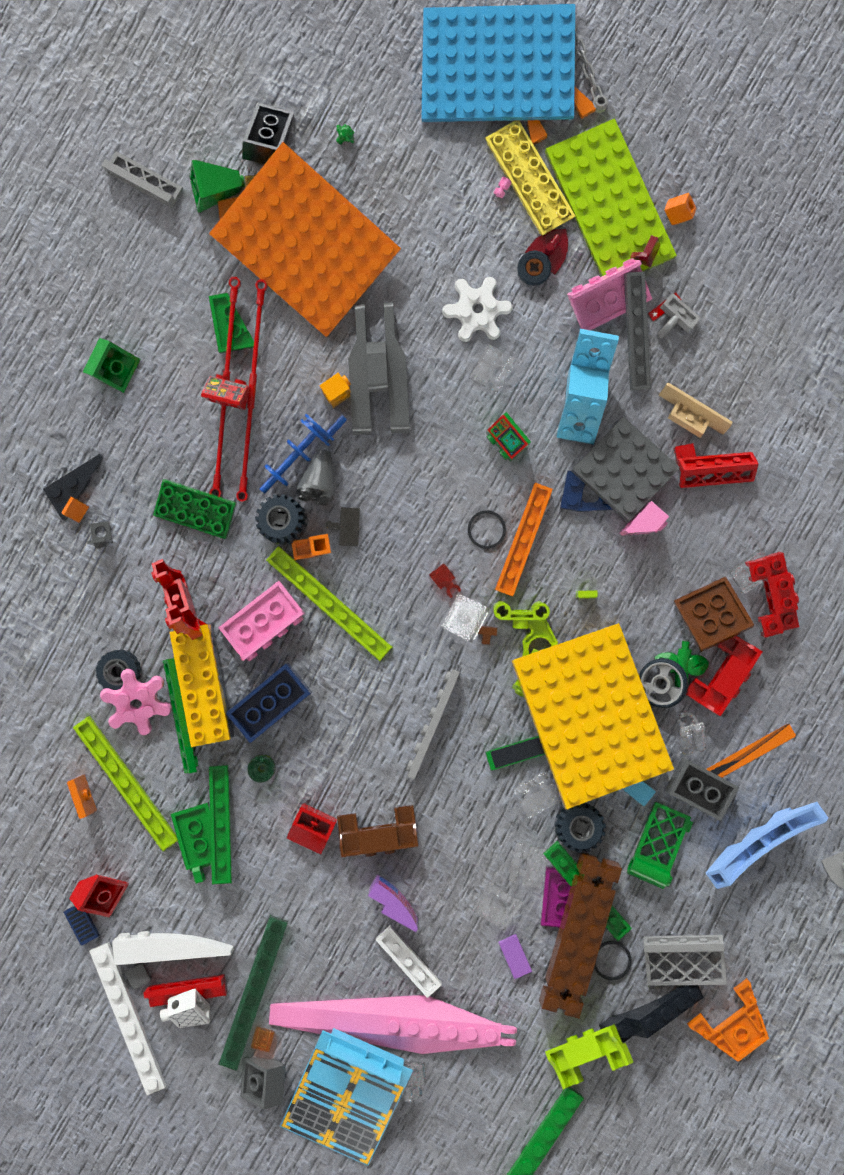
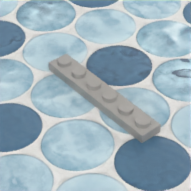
[406,669,460,780]

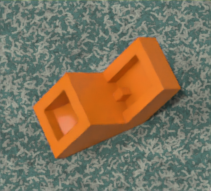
[292,534,331,560]

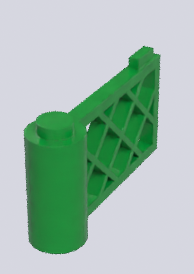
[627,802,693,889]

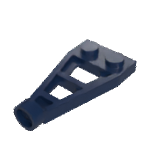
[560,470,613,512]

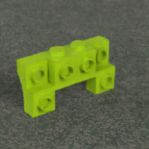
[545,1024,634,1089]

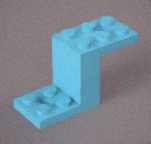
[556,329,619,444]

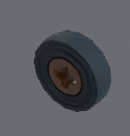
[517,250,551,286]

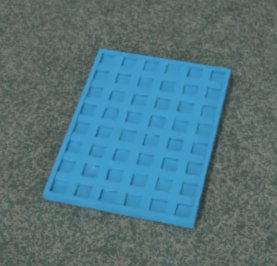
[421,4,575,122]

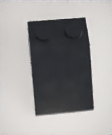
[242,102,294,164]

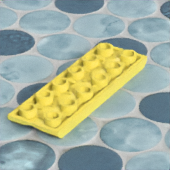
[485,120,575,236]

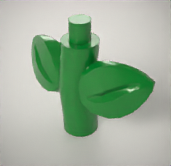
[655,641,709,688]

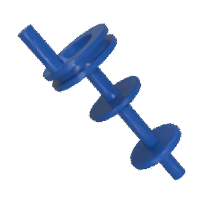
[260,414,347,494]

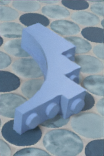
[706,802,828,889]

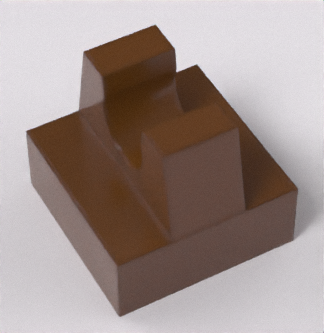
[477,625,497,645]

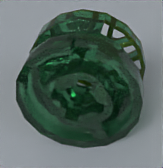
[247,754,276,783]

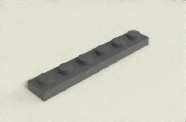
[624,271,651,391]

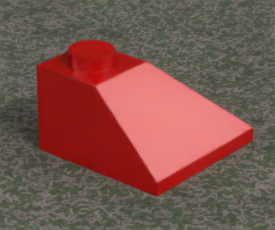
[69,874,129,918]

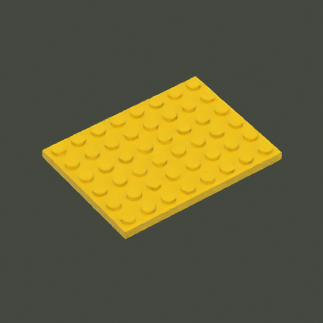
[512,623,674,809]

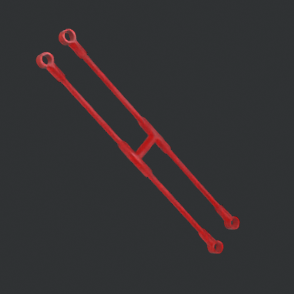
[210,277,268,502]

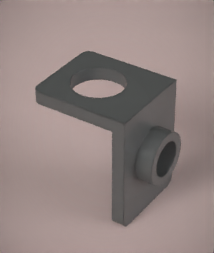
[87,521,113,548]

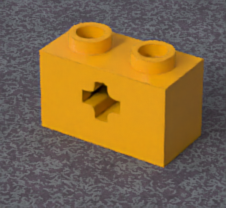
[319,372,351,408]

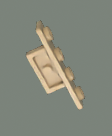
[659,383,733,438]

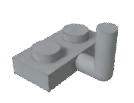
[657,293,701,338]

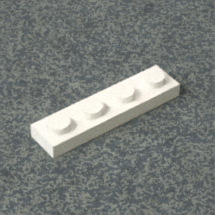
[376,925,442,998]

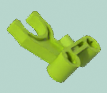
[493,601,558,656]

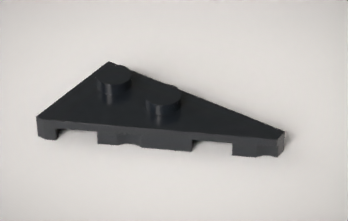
[43,454,103,521]

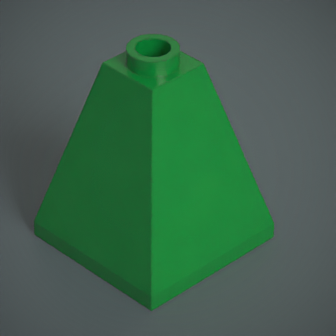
[189,160,245,213]

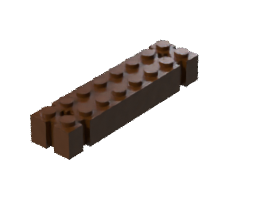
[539,852,622,1019]

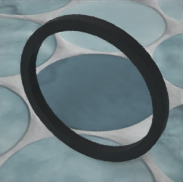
[468,510,506,549]
[594,941,632,980]

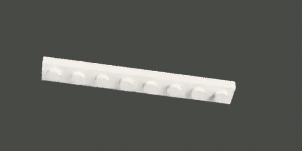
[89,942,166,1095]

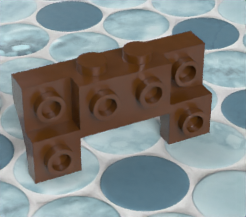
[337,805,419,857]

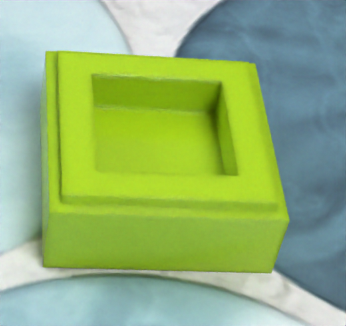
[576,590,598,599]

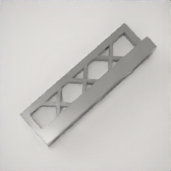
[101,151,183,208]

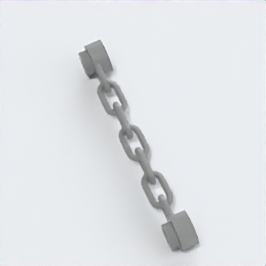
[575,13,608,113]

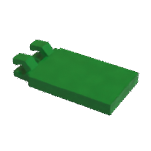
[171,802,211,884]

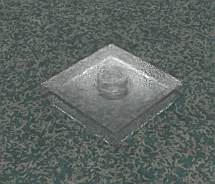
[441,593,490,643]

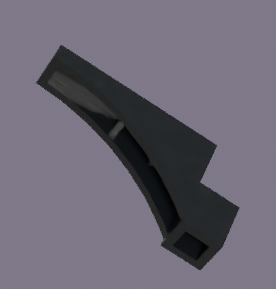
[599,985,704,1044]

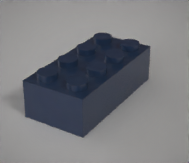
[226,663,312,743]

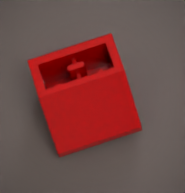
[286,803,337,855]

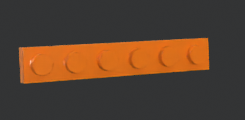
[495,482,553,597]

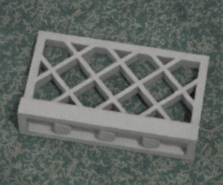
[644,935,727,986]

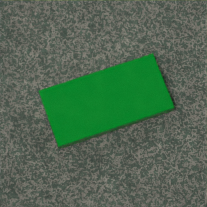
[153,479,237,539]

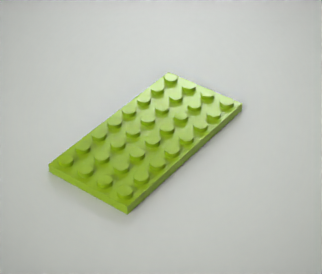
[545,118,677,277]

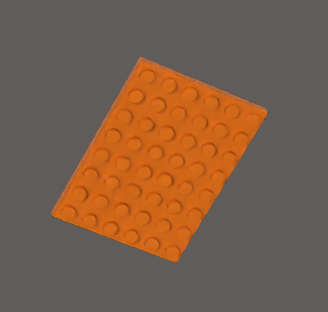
[209,142,401,337]

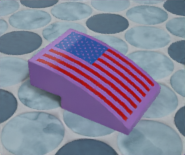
[368,874,418,932]

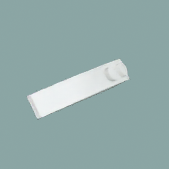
[112,931,234,965]

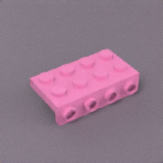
[567,258,652,330]
[218,581,305,662]

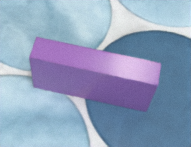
[499,934,532,979]

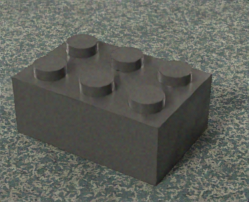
[664,757,739,821]

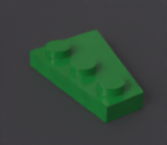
[208,293,254,354]

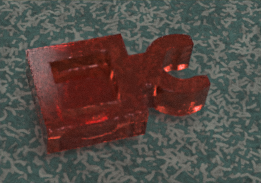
[429,563,461,598]

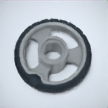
[639,658,688,708]

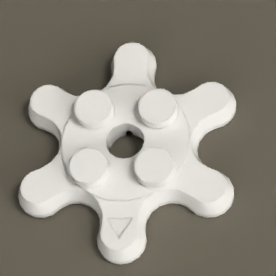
[442,277,513,342]

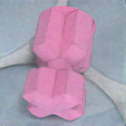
[493,177,512,198]

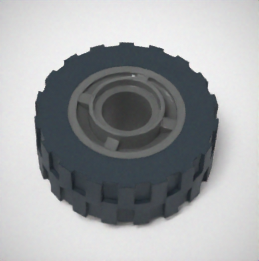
[95,650,142,690]

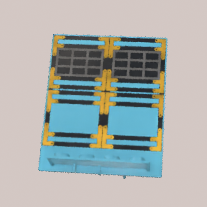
[280,1028,413,1165]

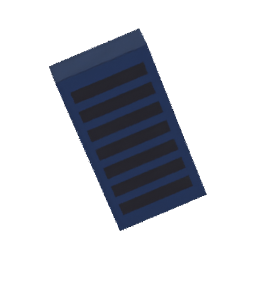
[63,906,100,946]

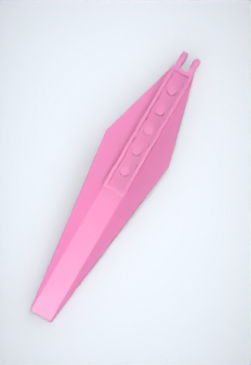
[269,995,517,1054]

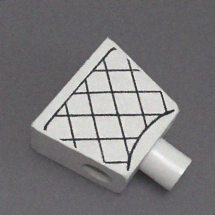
[160,989,210,1028]

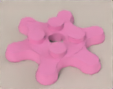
[100,669,172,735]

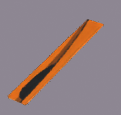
[706,723,796,778]

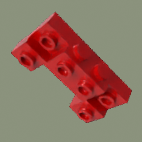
[745,552,800,638]
[151,559,203,640]
[686,635,763,717]

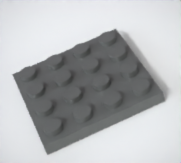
[571,417,680,523]

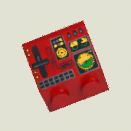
[201,374,251,410]

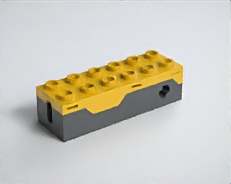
[169,619,235,747]

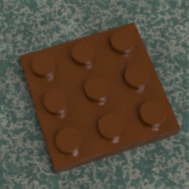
[674,576,754,652]

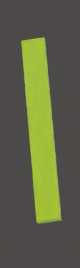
[266,546,392,661]
[73,716,178,851]

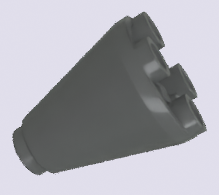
[296,449,334,506]

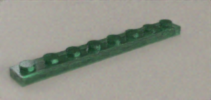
[218,915,288,1071]

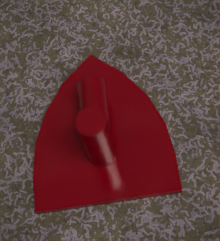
[525,229,568,275]

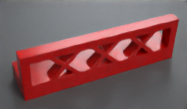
[677,452,759,488]
[143,974,227,1007]

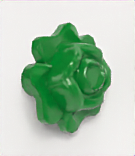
[336,124,355,145]

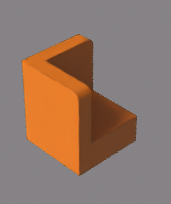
[664,193,697,225]

